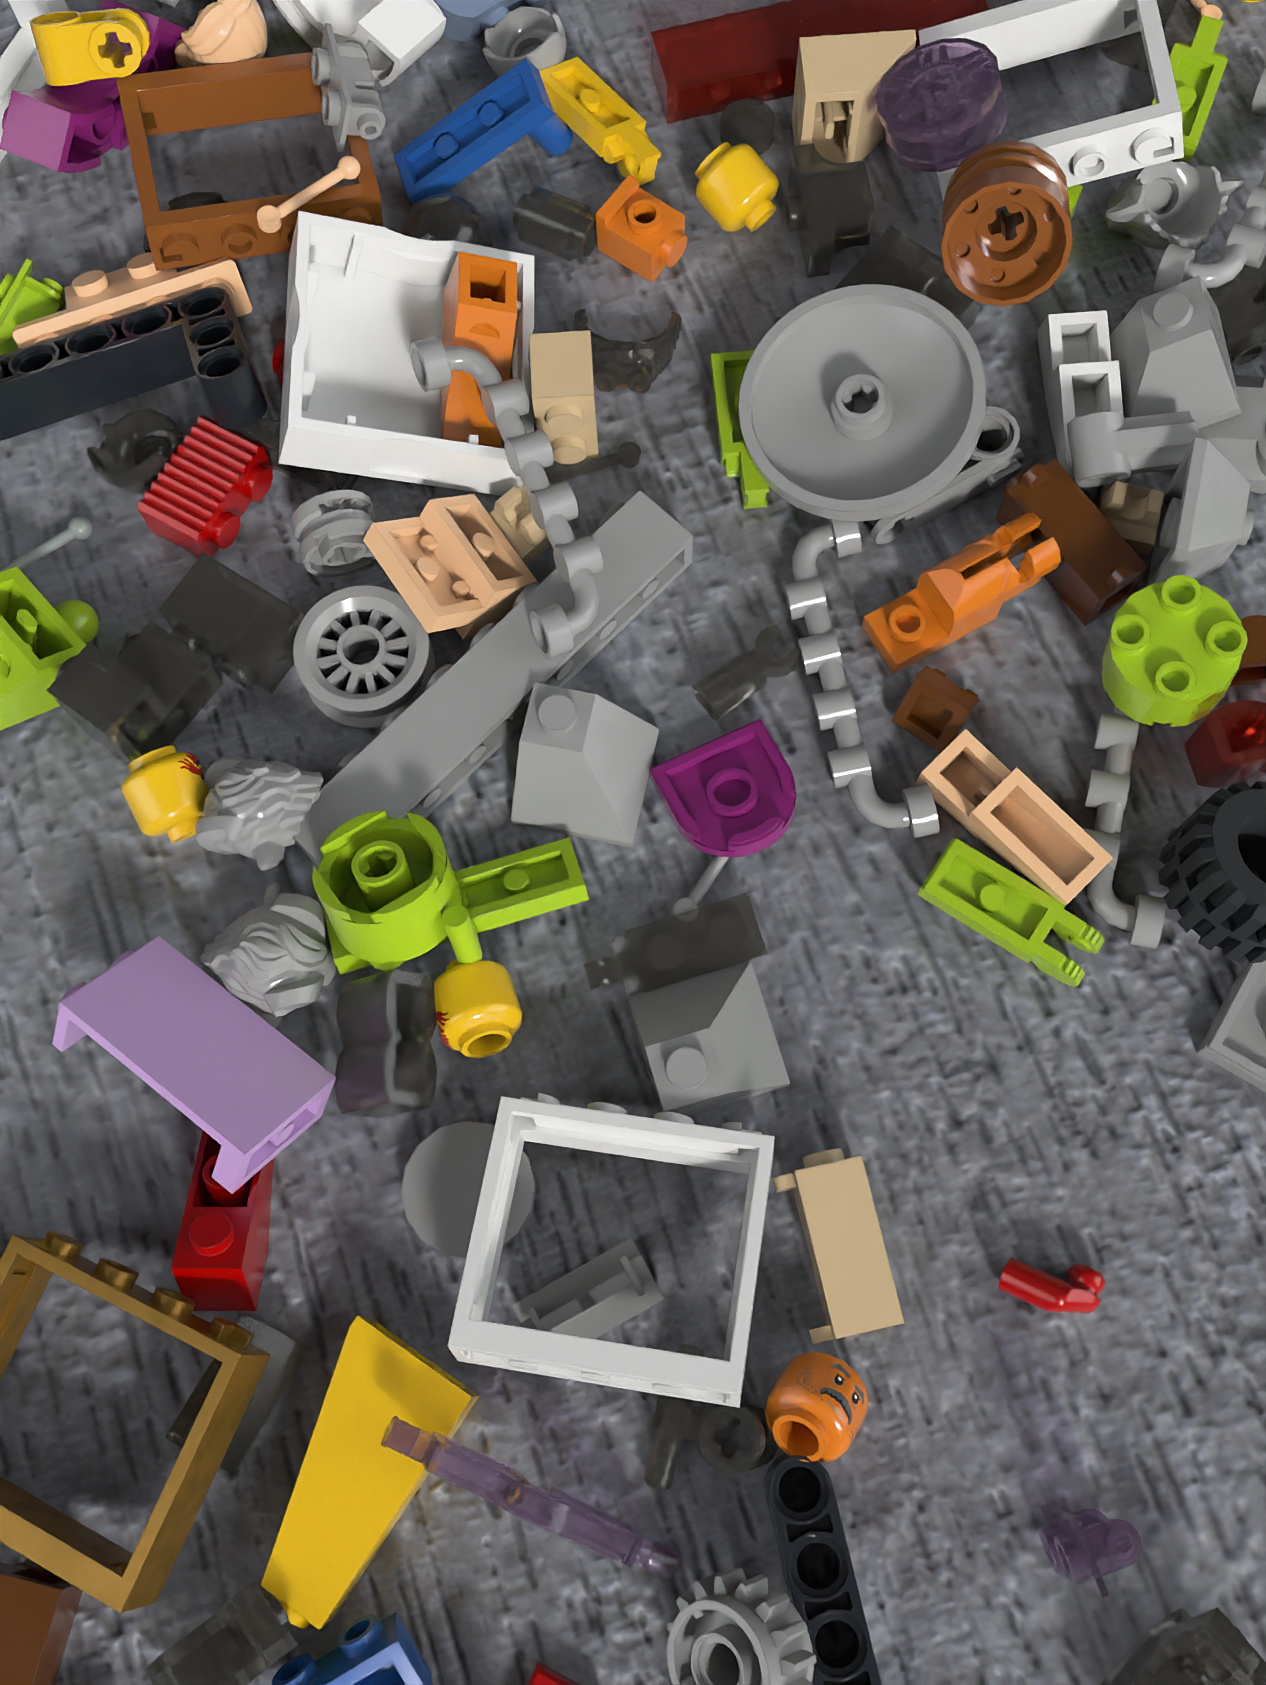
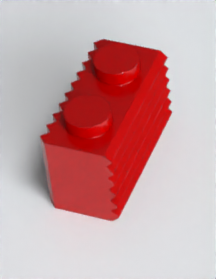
[137,415,274,562]

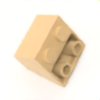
[792,30,917,174]

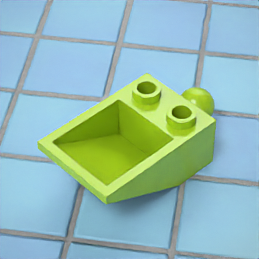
[0,566,99,731]

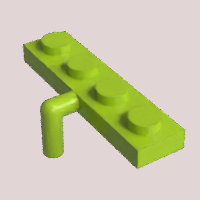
[324,837,589,975]

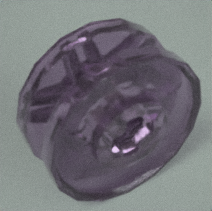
[875,38,1008,172]

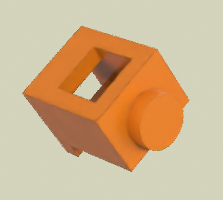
[595,174,687,283]

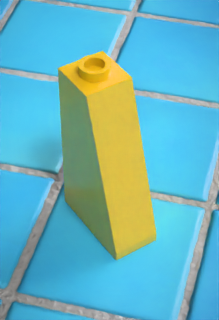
[261,1315,480,1630]

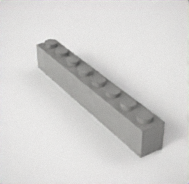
[295,490,693,866]

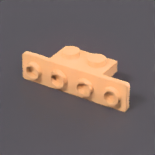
[13,252,252,349]

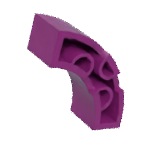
[0,0,187,173]

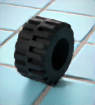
[1158,781,1266,963]

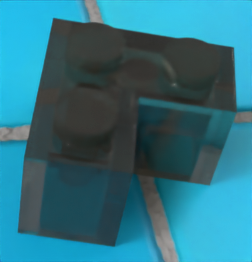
[46,620,223,764]

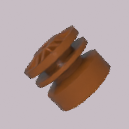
[941,140,1073,306]

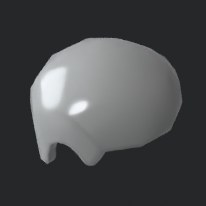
[482,6,566,77]

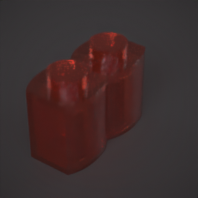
[1184,700,1266,788]

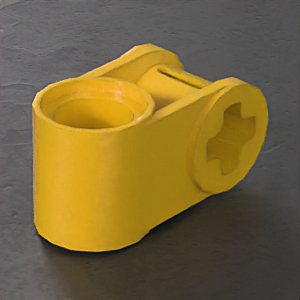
[29,8,150,86]

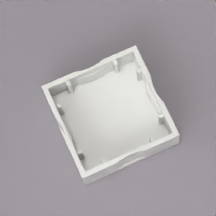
[278,211,534,496]

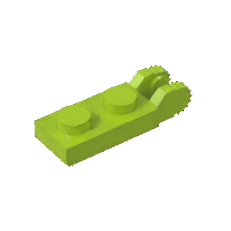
[917,838,1105,987]

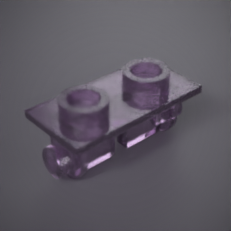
[1039,1504,1142,1598]

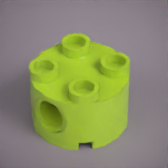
[1101,575,1248,727]

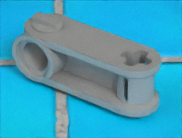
[869,406,1025,544]

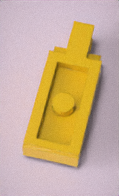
[539,56,661,186]

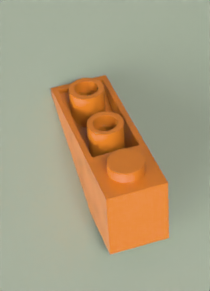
[440,251,517,448]

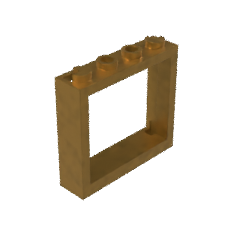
[0,1230,271,1613]

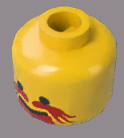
[121,745,209,844]
[430,959,522,1058]

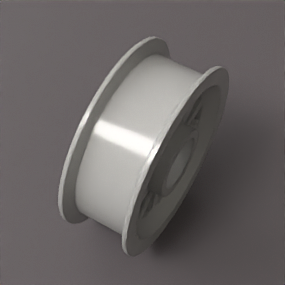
[293,585,436,729]

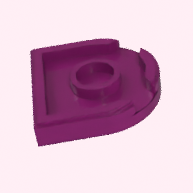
[649,718,796,857]

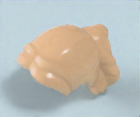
[174,0,267,68]

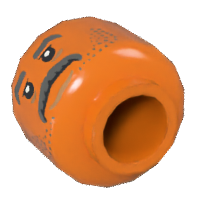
[764,1352,869,1463]

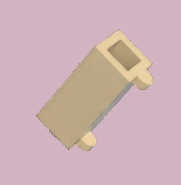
[773,1148,904,1344]

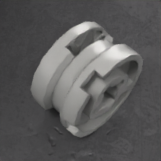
[290,489,377,577]

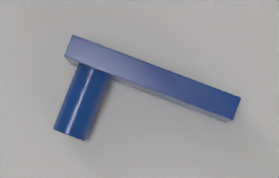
[394,58,573,209]

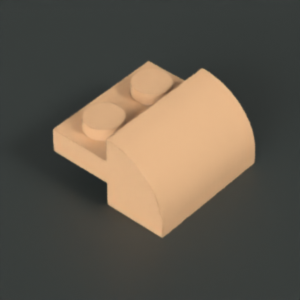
[363,494,538,640]

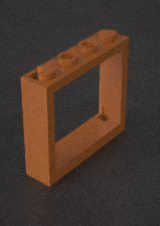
[116,52,383,271]

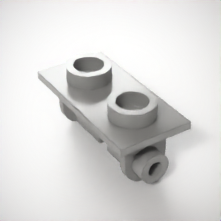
[311,23,386,152]
[512,1238,664,1339]

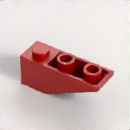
[171,1130,274,1311]

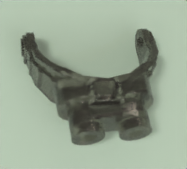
[575,309,682,394]

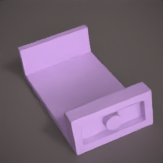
[52,936,336,1194]

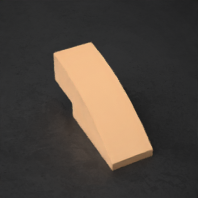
[916,729,1113,906]

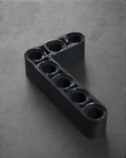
[0,287,267,441]
[764,1453,882,1685]

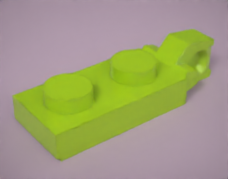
[1152,15,1228,163]
[710,350,769,509]

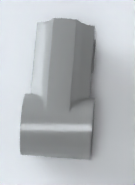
[1067,411,1199,487]

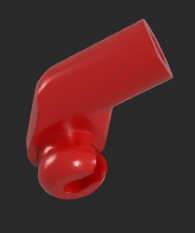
[998,1258,1105,1314]

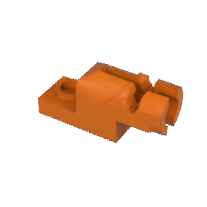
[862,512,1061,674]

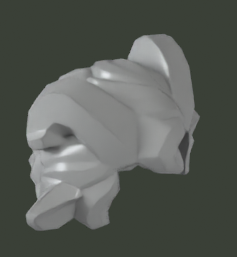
[1105,161,1245,252]
[195,755,324,871]
[198,882,336,1029]

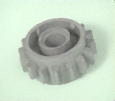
[667,1568,816,1685]

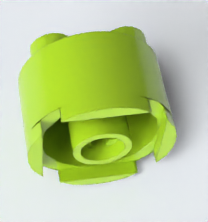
[312,810,462,971]

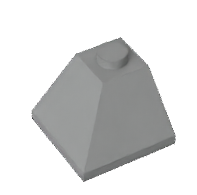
[1109,276,1242,429]
[1144,437,1255,588]
[511,682,659,848]
[627,960,790,1116]

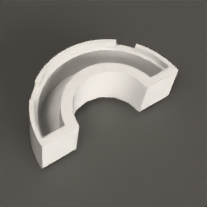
[272,0,446,87]

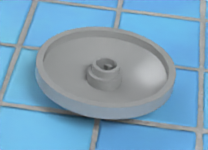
[739,284,986,521]

